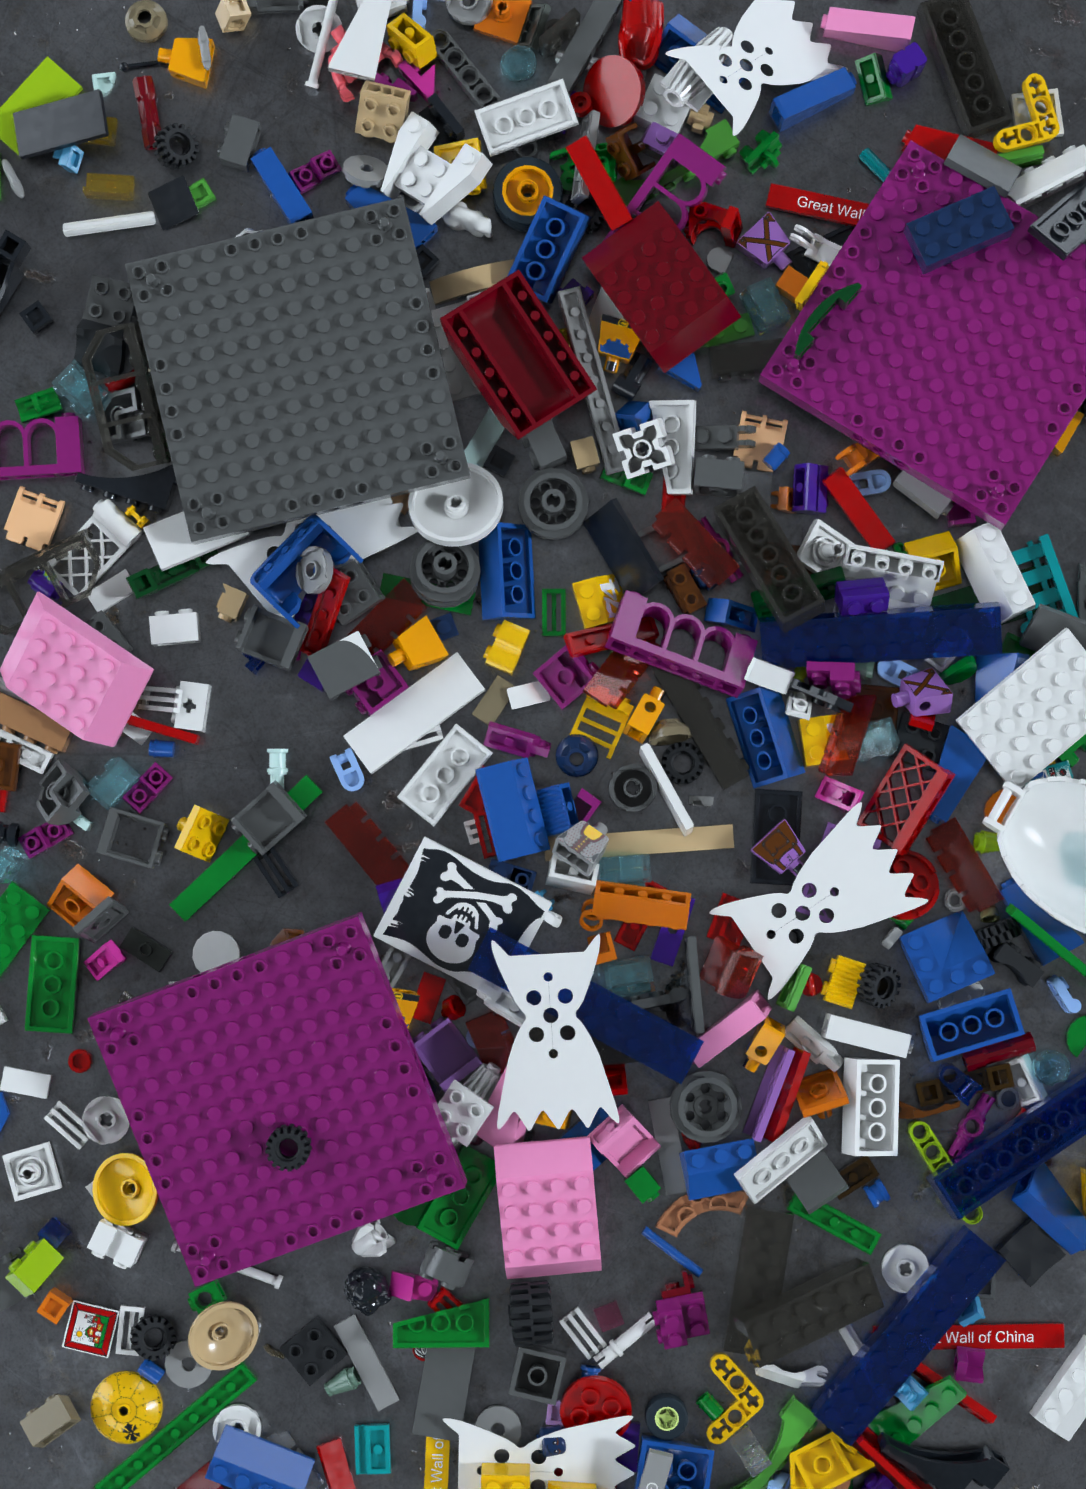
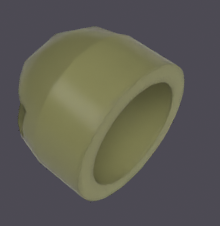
[980,903,1000,923]

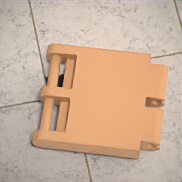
[733,410,788,473]
[4,486,65,552]

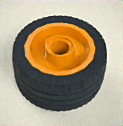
[493,157,563,232]

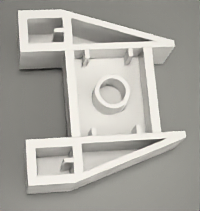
[380,112,493,225]

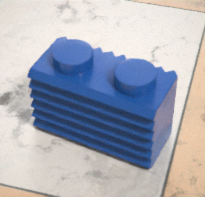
[536,782,579,837]

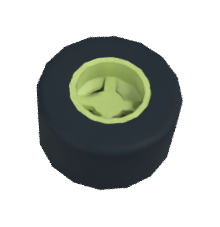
[645,1393,688,1440]

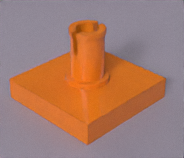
[473,0,532,45]
[796,1069,849,1119]

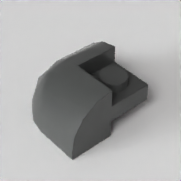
[99,387,153,444]
[36,759,90,825]

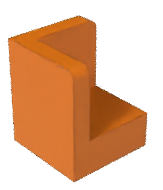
[774,265,809,304]
[587,931,617,965]
[36,1287,74,1325]

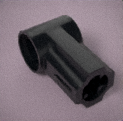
[611,352,653,402]

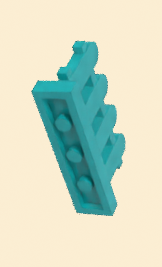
[1011,534,1078,635]

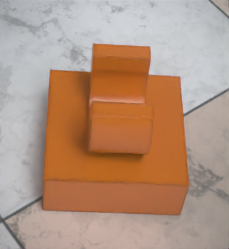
[771,486,797,514]

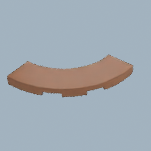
[655,1190,749,1237]

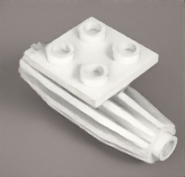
[660,27,733,112]
[438,1062,502,1149]

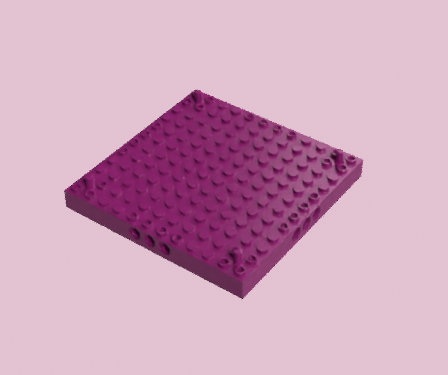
[759,140,1086,530]
[87,912,467,1287]

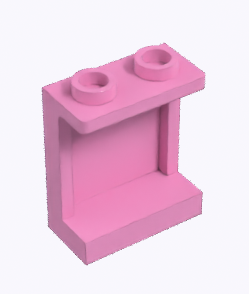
[588,1104,661,1178]

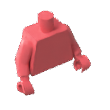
[328,25,403,103]

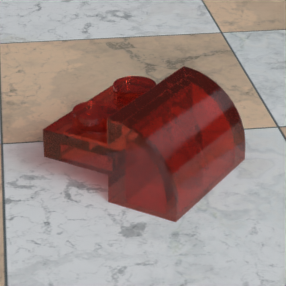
[699,935,764,999]

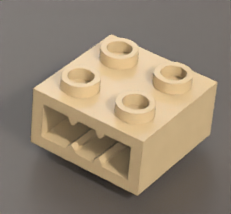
[355,80,411,143]

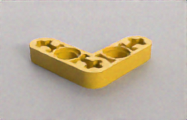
[993,73,1060,153]
[706,1352,764,1444]

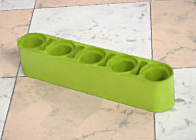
[906,1119,983,1224]

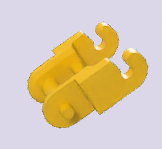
[125,505,151,530]

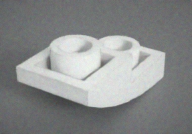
[744,657,795,694]
[785,690,812,720]

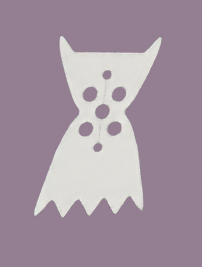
[665,0,848,136]
[206,500,418,618]
[709,802,928,1000]
[491,934,619,1131]
[442,1415,635,1489]

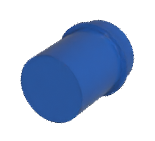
[762,442,790,471]
[149,739,175,758]
[136,1359,166,1385]

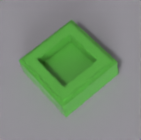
[188,178,216,210]

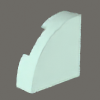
[92,72,116,97]
[72,815,94,831]

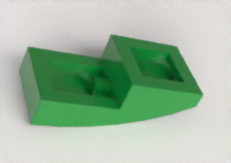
[599,467,654,495]

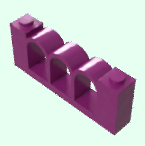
[602,133,727,242]
[0,412,85,481]
[605,590,758,698]

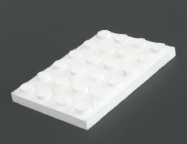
[956,628,1086,788]

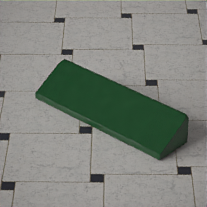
[751,566,846,620]

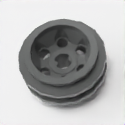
[518,468,589,540]
[409,540,480,608]
[669,1070,742,1143]

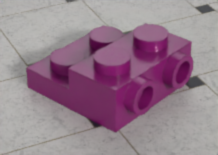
[533,645,601,710]
[346,649,409,717]
[806,661,861,699]
[653,1291,710,1350]

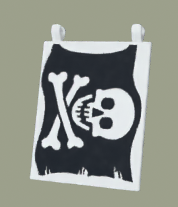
[373,837,562,990]

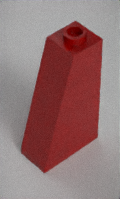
[901,124,998,160]

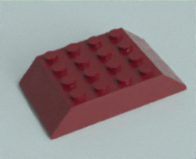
[582,201,741,374]
[440,269,597,440]

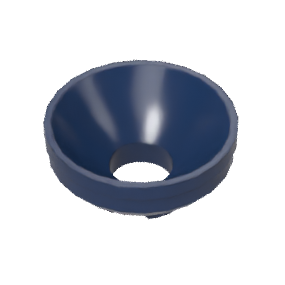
[556,734,599,777]

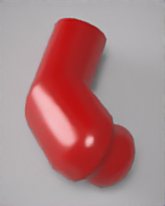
[104,369,140,393]

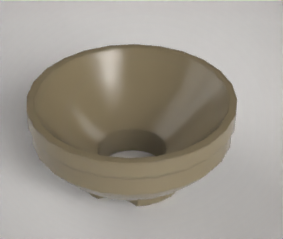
[125,0,168,43]
[648,718,691,746]

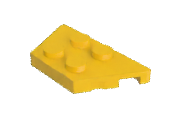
[789,1432,875,1489]

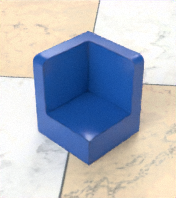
[615,401,653,432]

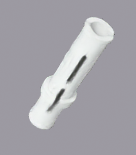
[593,1312,655,1370]

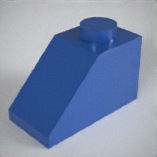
[658,352,702,393]
[704,598,758,633]

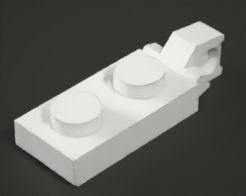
[476,982,533,1027]
[785,1015,844,1072]

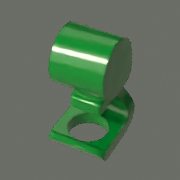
[549,148,575,195]

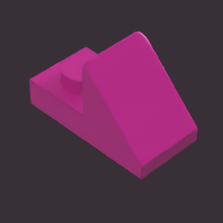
[398,60,436,103]
[815,776,864,813]
[83,940,127,981]
[389,1270,439,1302]

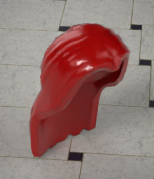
[618,0,664,71]

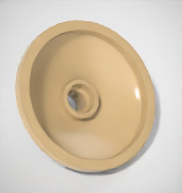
[188,1301,259,1370]

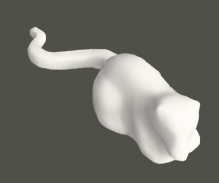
[397,194,493,238]

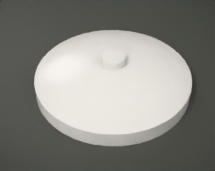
[408,463,503,547]

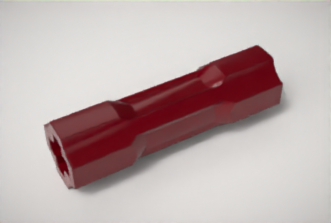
[132,76,162,151]
[961,1031,1036,1072]

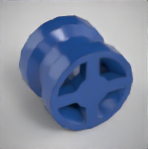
[863,1179,891,1209]

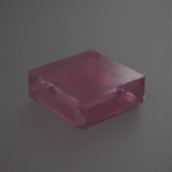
[594,1300,625,1333]

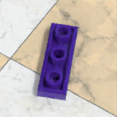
[650,898,696,967]

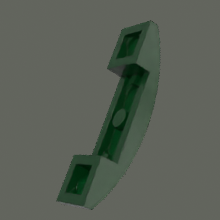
[794,283,862,361]
[126,549,218,599]

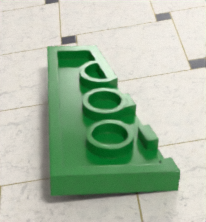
[393,1298,489,1349]
[863,1375,967,1445]

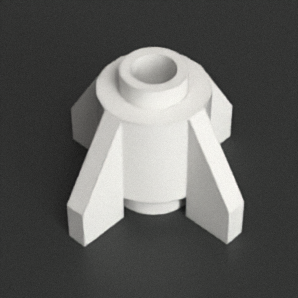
[351,1219,397,1257]

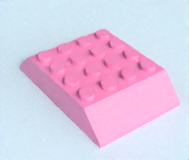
[0,592,154,747]
[494,1136,602,1280]

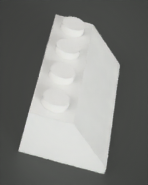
[1006,144,1086,209]
[955,522,1036,628]
[842,1057,900,1156]
[1029,1335,1086,1441]

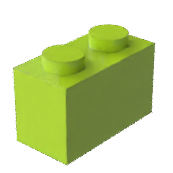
[5,1238,64,1297]

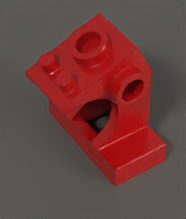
[684,202,743,248]

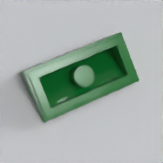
[855,52,893,106]

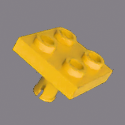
[174,804,229,863]

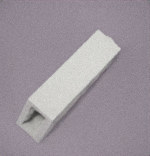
[328,0,391,82]
[820,1013,914,1058]

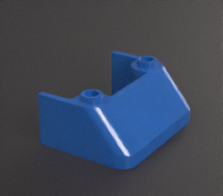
[250,515,364,629]

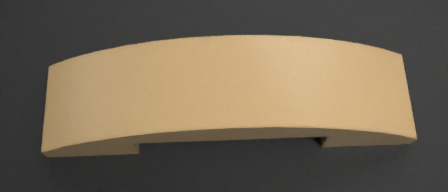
[429,259,515,305]

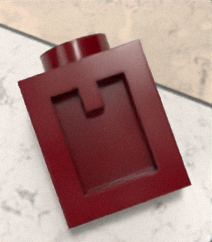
[661,1269,695,1299]

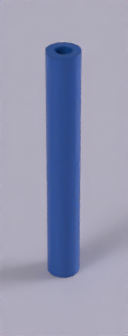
[641,1226,703,1277]

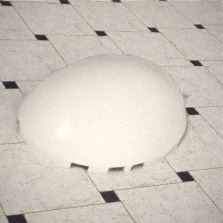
[982,776,1086,934]

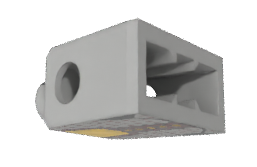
[552,821,609,878]

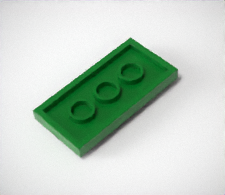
[0,882,51,977]
[24,935,81,1034]
[415,1144,496,1250]

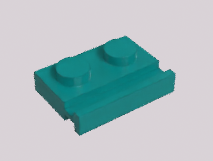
[354,1423,391,1475]

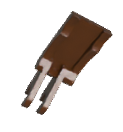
[898,1101,960,1119]

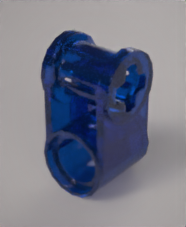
[938,1063,984,1106]

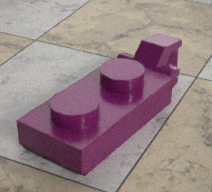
[483,721,551,758]

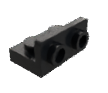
[419,93,465,145]

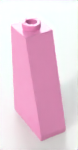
[820,7,916,53]
[684,989,772,1068]
[476,1066,526,1147]

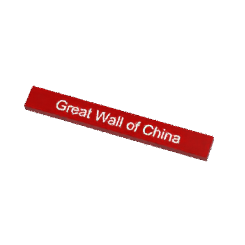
[766,183,869,227]
[872,1322,1065,1350]

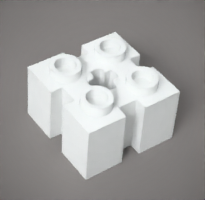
[612,418,676,479]
[87,1218,150,1269]

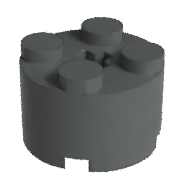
[609,764,657,812]
[420,1241,475,1290]

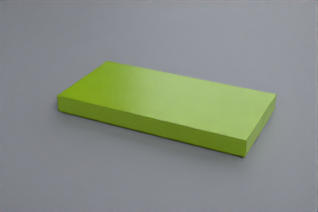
[0,56,83,156]

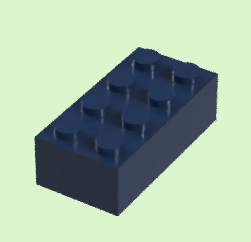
[904,186,1014,275]

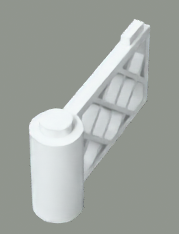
[45,499,143,600]

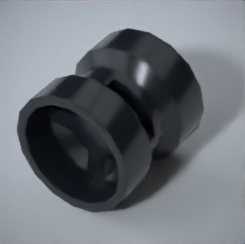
[0,821,20,847]

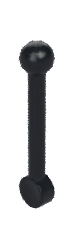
[119,60,168,72]

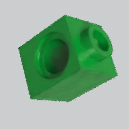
[624,1164,661,1204]
[187,1279,227,1315]

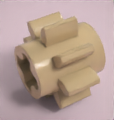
[687,104,714,134]

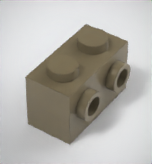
[20,1394,81,1448]

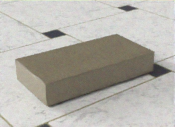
[472,675,515,725]

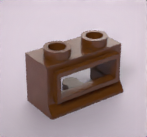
[605,122,656,181]
[664,563,707,615]

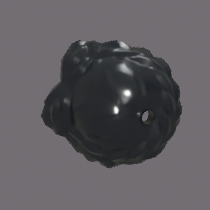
[344,1266,392,1316]

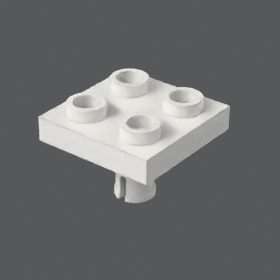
[794,519,854,573]
[2,1141,62,1202]

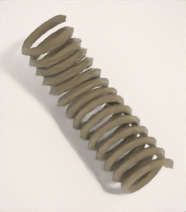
[263,1344,285,1359]

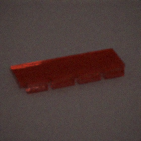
[652,498,740,588]
[347,578,427,655]
[583,639,660,709]
[818,695,877,776]
[325,802,409,885]
[926,817,1004,913]
[466,1012,514,1075]

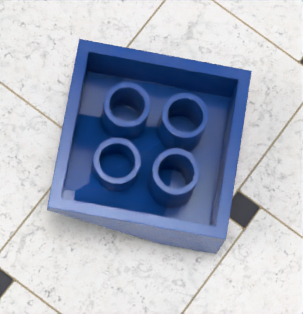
[898,910,996,1004]
[634,1434,715,1489]

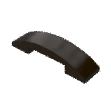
[915,1063,1015,1107]

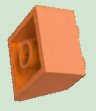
[46,864,115,927]

